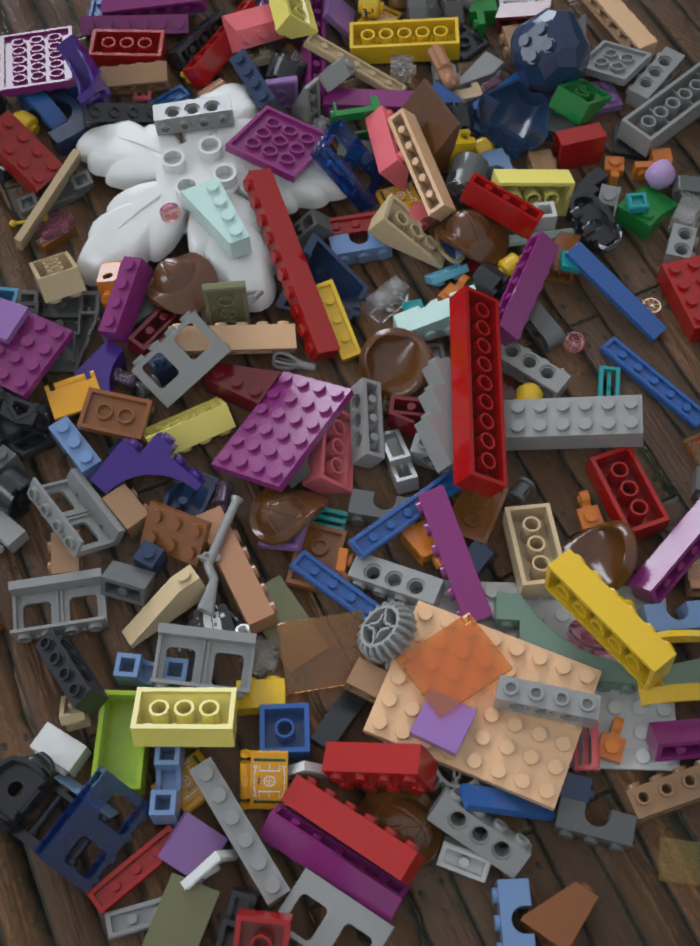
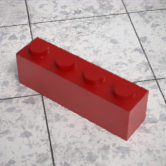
[459,172,545,240]

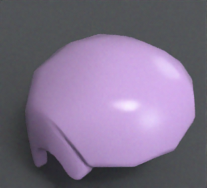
[644,159,676,190]

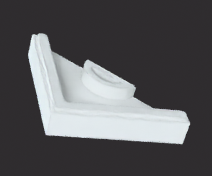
[288,760,329,780]
[180,849,239,890]

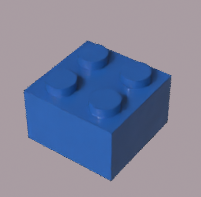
[260,703,311,760]

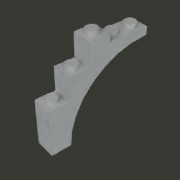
[414,356,453,473]

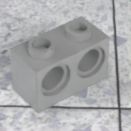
[663,223,699,264]

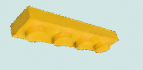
[316,279,361,362]

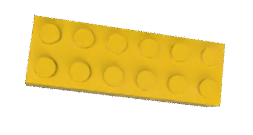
[350,17,460,64]
[544,549,677,691]

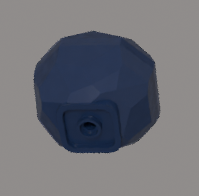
[510,8,591,94]

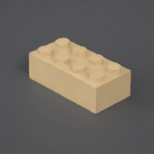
[29,251,86,304]
[502,503,563,599]

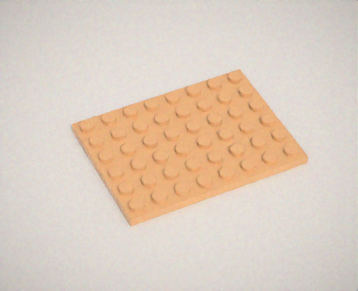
[363,600,602,811]

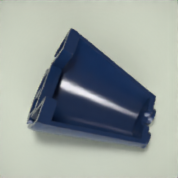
[477,78,550,153]
[275,233,371,322]

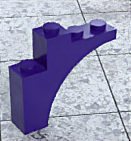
[56,34,113,104]
[73,340,127,418]
[90,432,207,494]

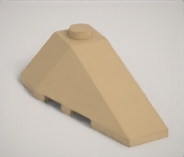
[368,193,445,269]
[122,564,206,648]

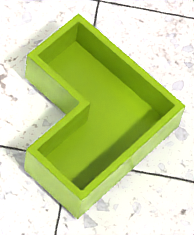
[89,690,199,797]

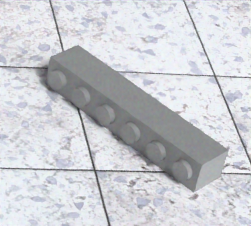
[189,757,291,908]

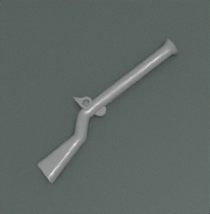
[196,495,244,616]

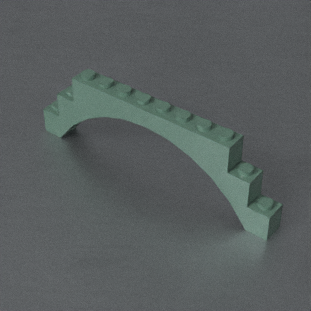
[494,592,700,694]

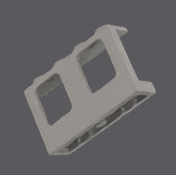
[131,310,231,408]
[26,467,126,558]
[8,568,109,643]
[150,622,257,699]
[278,868,394,946]

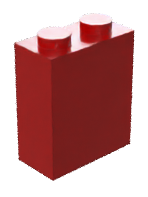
[552,122,607,170]

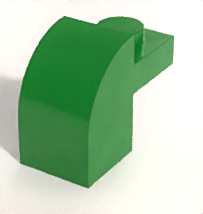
[468,0,498,38]

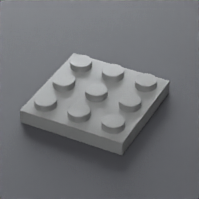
[583,40,652,86]

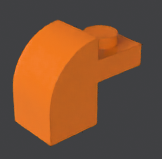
[631,148,673,181]

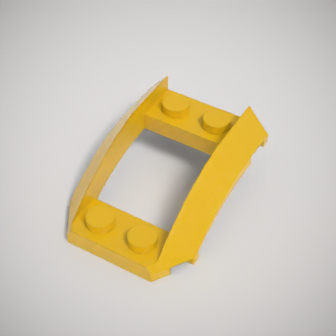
[637,630,700,707]

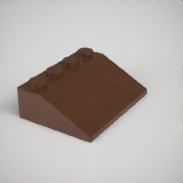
[402,79,461,174]

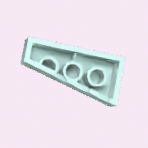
[180,178,252,259]
[393,284,476,341]

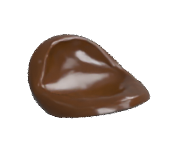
[437,209,509,265]
[146,252,218,315]
[359,327,434,400]
[249,486,328,546]
[561,520,638,591]
[357,790,443,869]

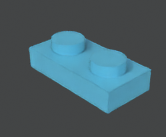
[424,263,469,287]

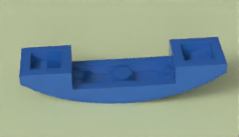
[15,91,68,130]

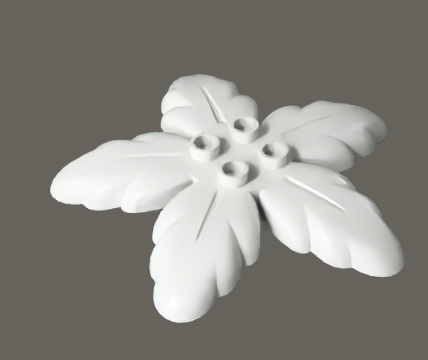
[76,83,356,313]

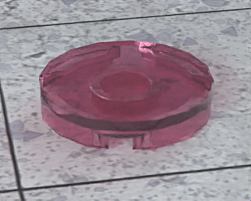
[37,210,76,240]
[567,620,609,655]

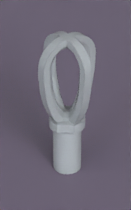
[272,351,316,372]

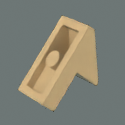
[59,695,91,732]

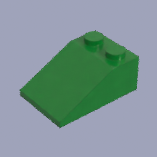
[548,78,613,125]
[614,185,680,241]

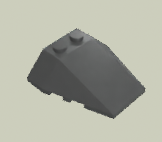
[17,290,101,373]

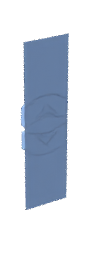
[54,775,119,819]

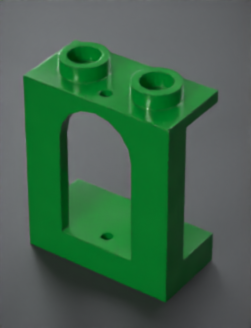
[330,95,380,143]

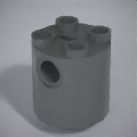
[446,152,489,210]

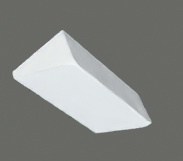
[436,836,491,883]

